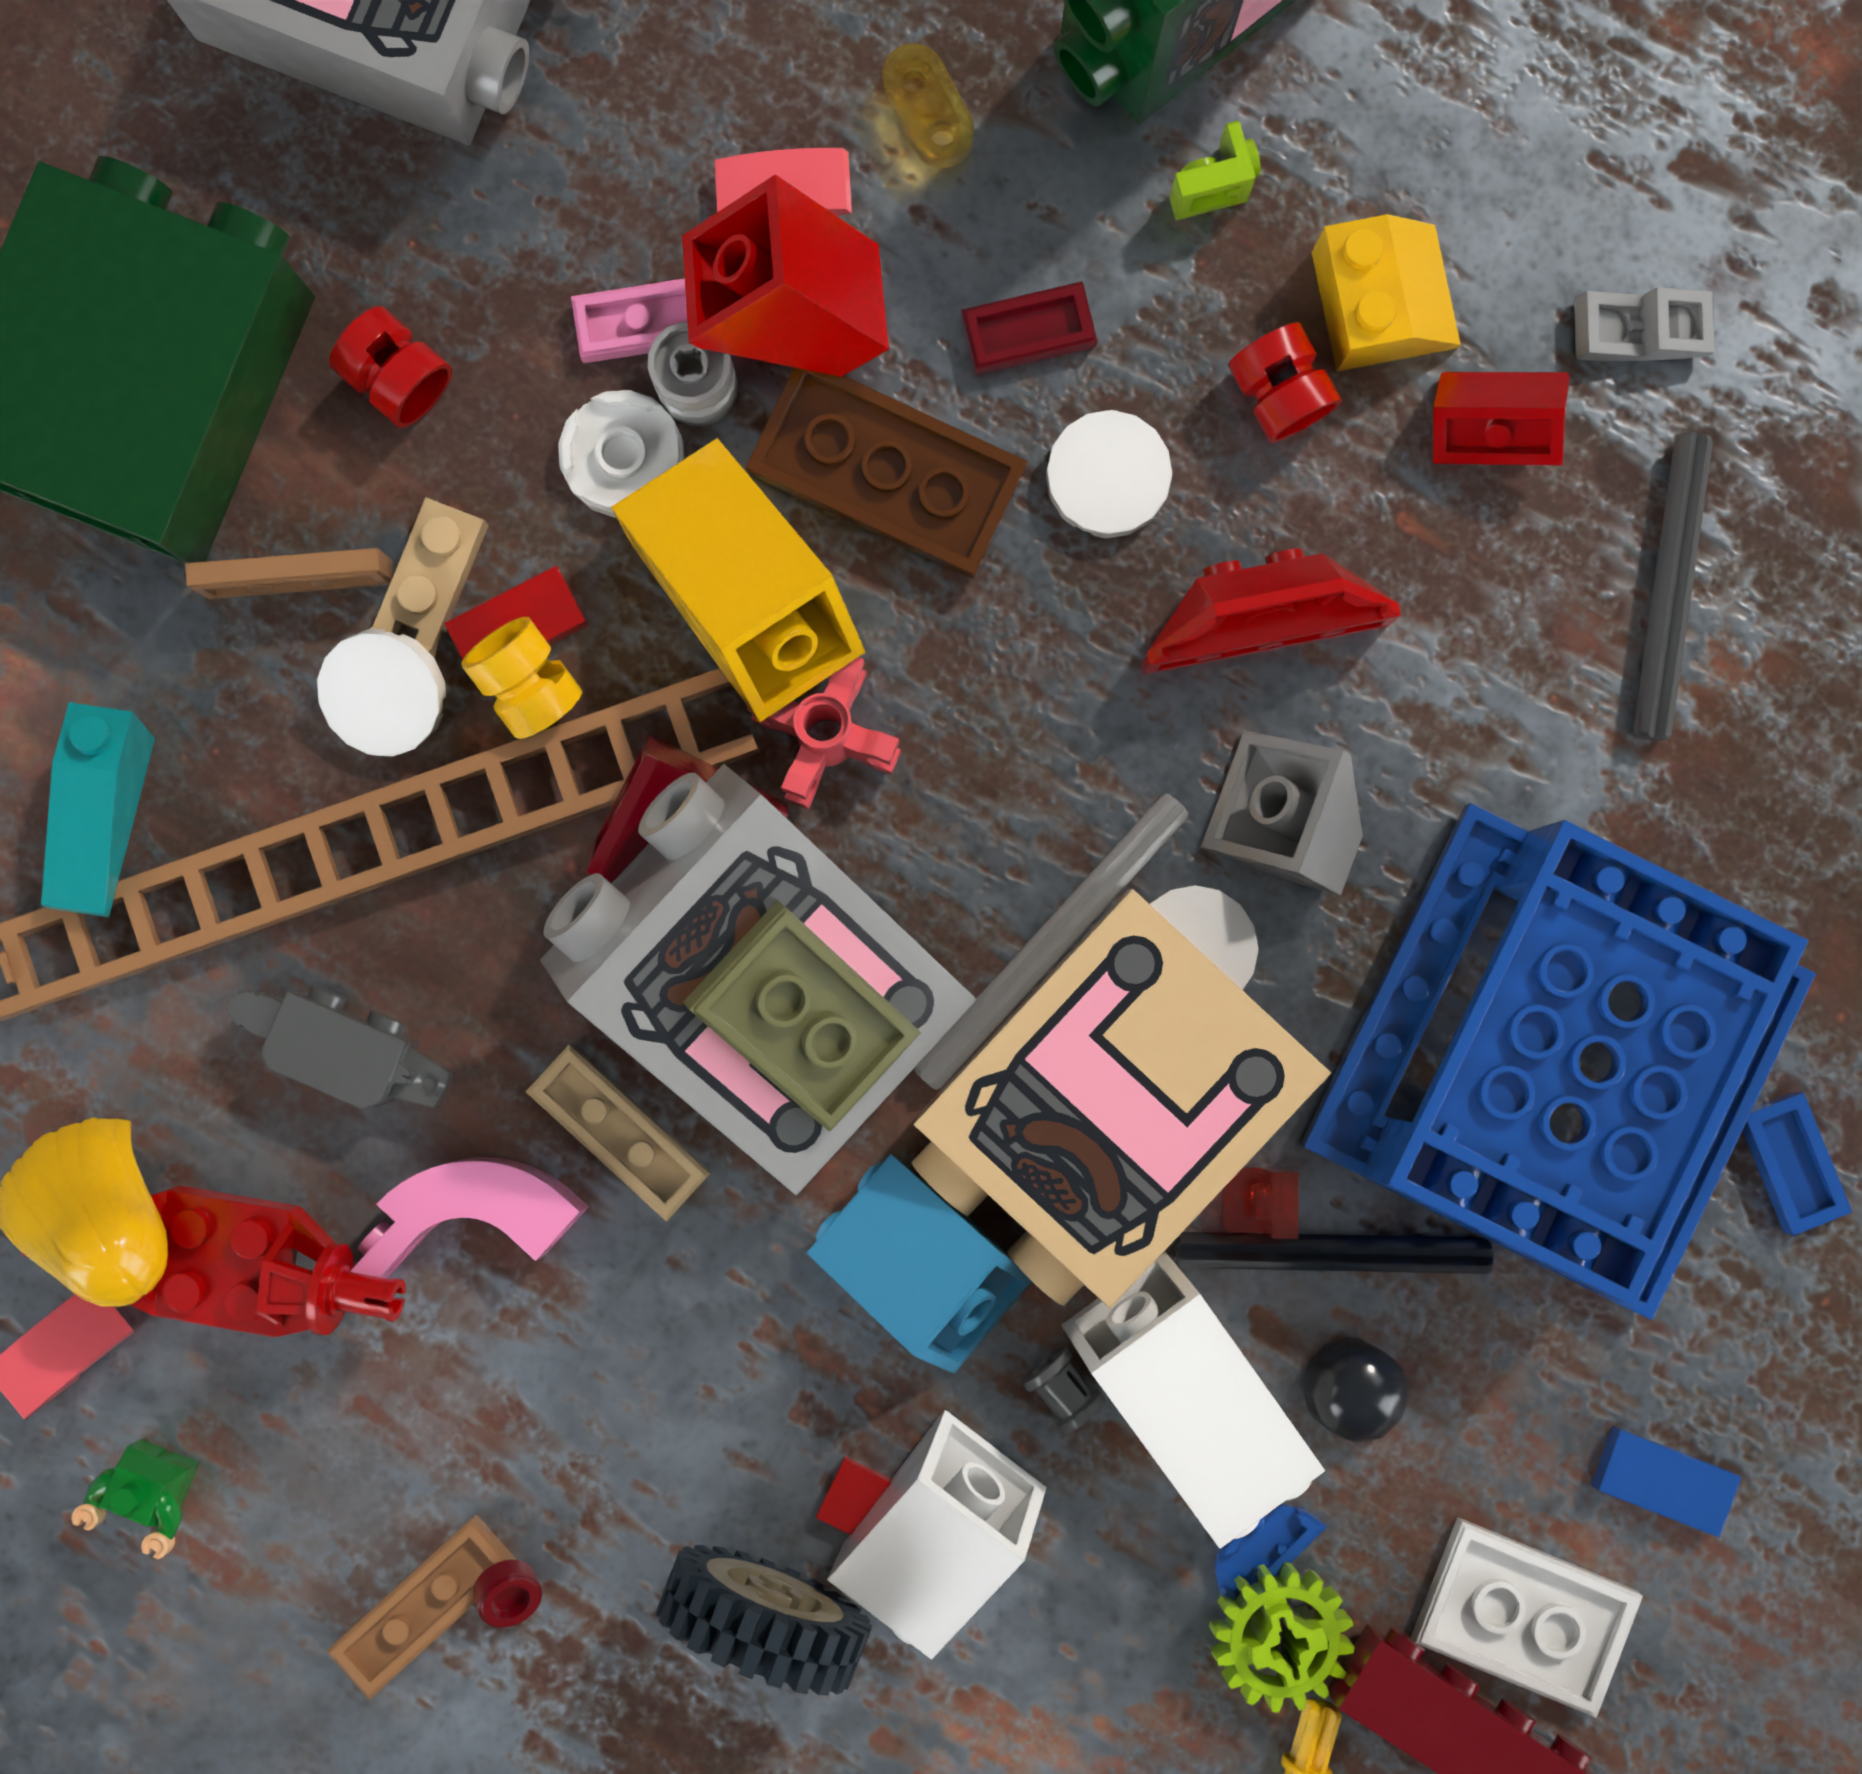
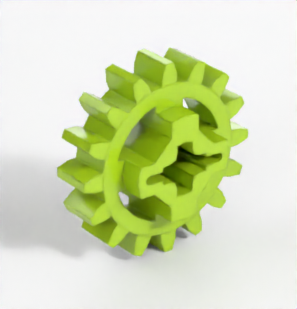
[1209,1562,1355,1713]

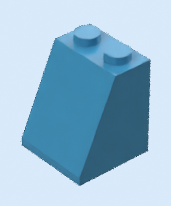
[806,1154,1032,1374]

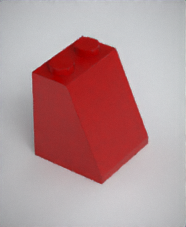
[682,174,889,377]

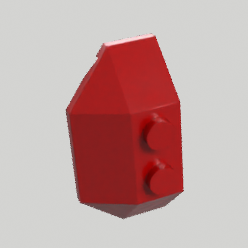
[1141,548,1401,675]

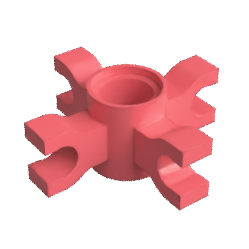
[747,657,901,810]

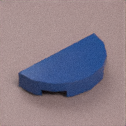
[1214,1503,1327,1600]

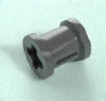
[1021,1347,1106,1435]

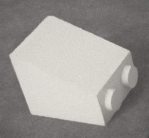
[827,1410,1047,1660]

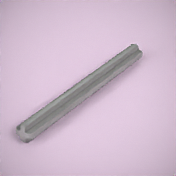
[914,794,1189,1090]

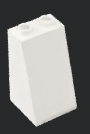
[1061,1251,1325,1549]

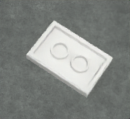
[1411,1517,1643,1718]

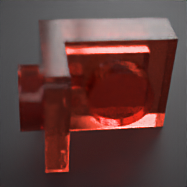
[1222,1167,1299,1239]

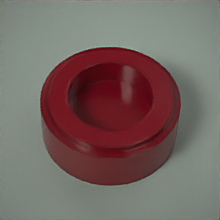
[473,1559,542,1628]

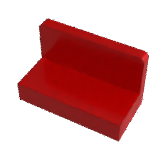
[1433,372,1570,466]

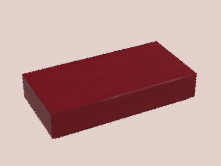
[961,281,1098,376]

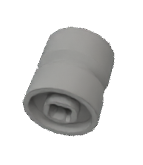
[647,321,738,427]

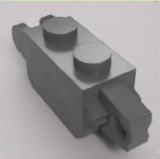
[226,985,455,1109]

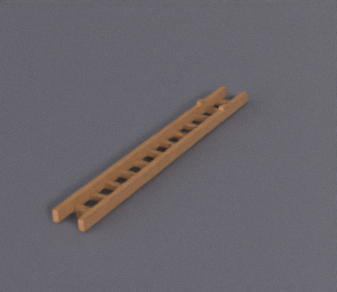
[0,668,760,1022]

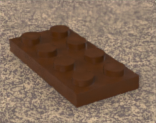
[745,367,1028,579]

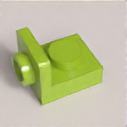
[1169,120,1261,221]

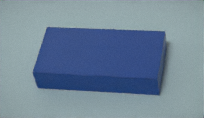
[1742,1092,1852,1236]
[1591,1425,1742,1538]

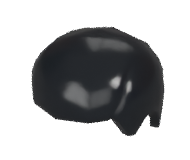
[1301,1337,1410,1443]

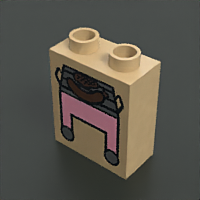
[912,889,1331,1309]

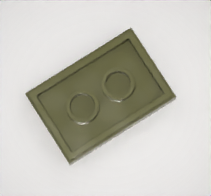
[683,900,922,1132]

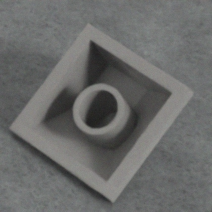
[1201,730,1363,896]

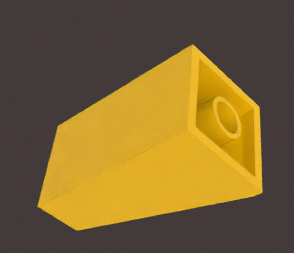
[611,438,866,723]

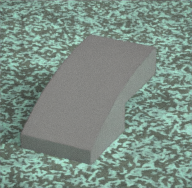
[1574,287,1715,361]

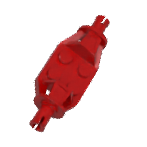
[20,1185,406,1338]

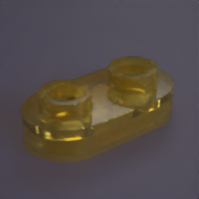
[882,43,974,168]

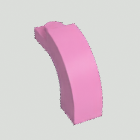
[351,1157,589,1278]

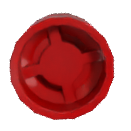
[329,306,453,428]
[1228,322,1342,443]

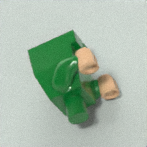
[71,1439,200,1560]

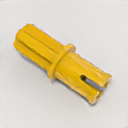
[1281,1698,1342,1774]

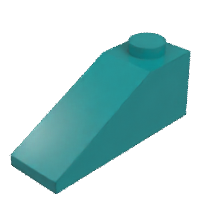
[41,702,155,918]

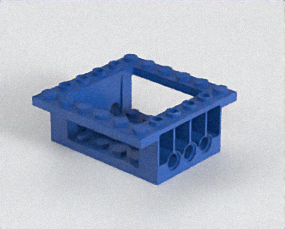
[1300,803,1817,1320]

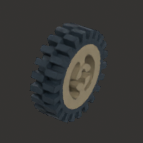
[656,1545,872,1696]

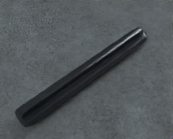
[1174,1232,1494,1274]

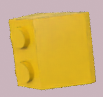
[1311,214,1461,372]

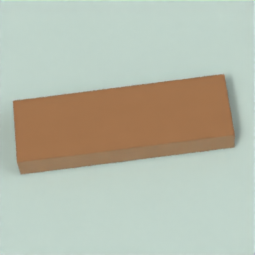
[185,548,394,600]
[326,1514,517,1700]

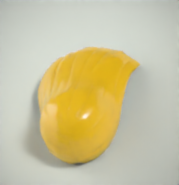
[0,1117,168,1307]

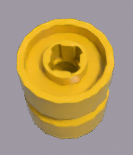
[461,617,582,739]

